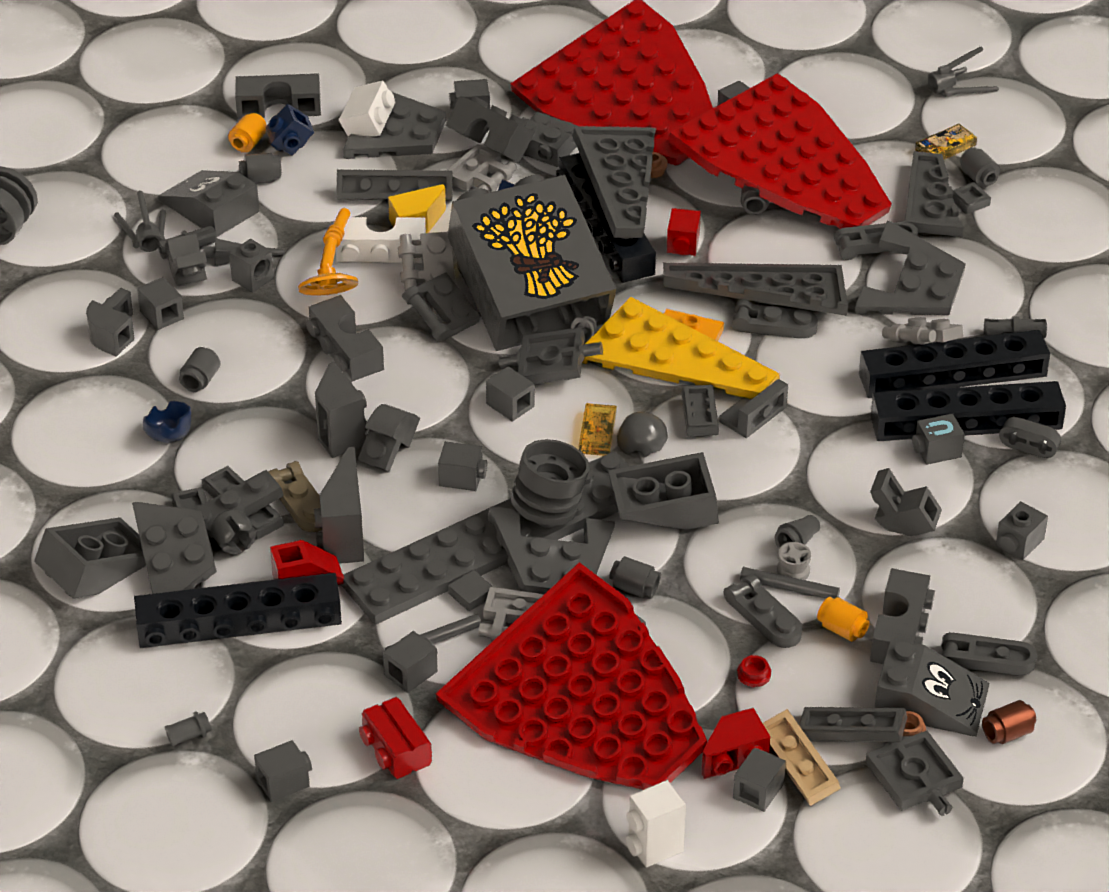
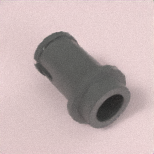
[165,711,212,747]

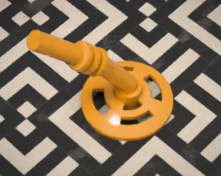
[298,208,358,295]

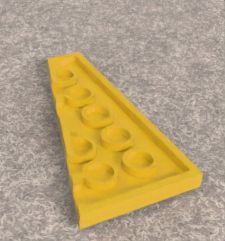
[582,297,780,399]

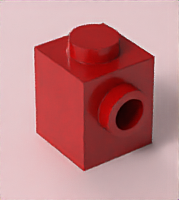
[667,208,701,256]

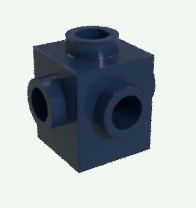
[266,104,314,156]

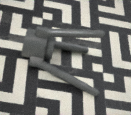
[928,46,999,97]
[114,190,166,252]

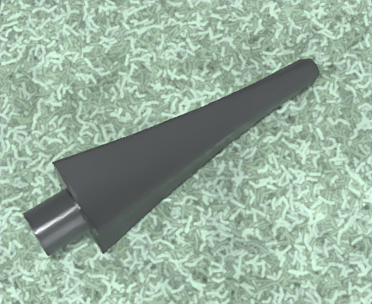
[203,238,285,266]

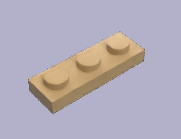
[763,709,841,806]

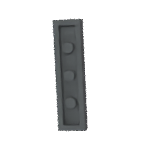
[336,169,453,201]

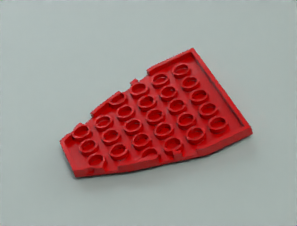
[510,0,713,166]
[667,73,892,229]
[435,562,707,790]

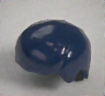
[143,401,191,443]

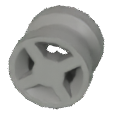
[777,542,811,580]

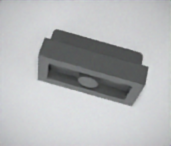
[719,379,788,438]

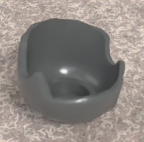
[616,412,668,457]

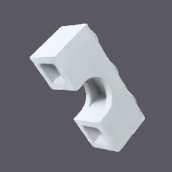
[336,217,426,263]

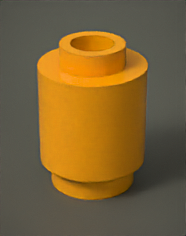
[228,113,267,152]
[817,597,870,642]

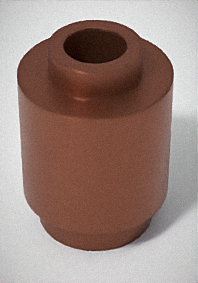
[982,700,1037,744]

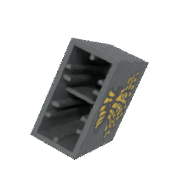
[448,175,616,351]

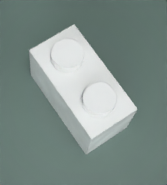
[339,80,395,137]
[626,780,686,867]

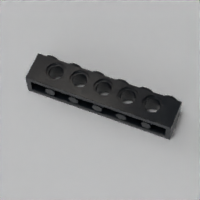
[556,153,656,283]
[859,330,1050,398]
[870,381,1066,441]
[134,572,342,648]

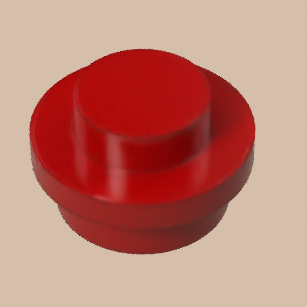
[737,655,772,687]

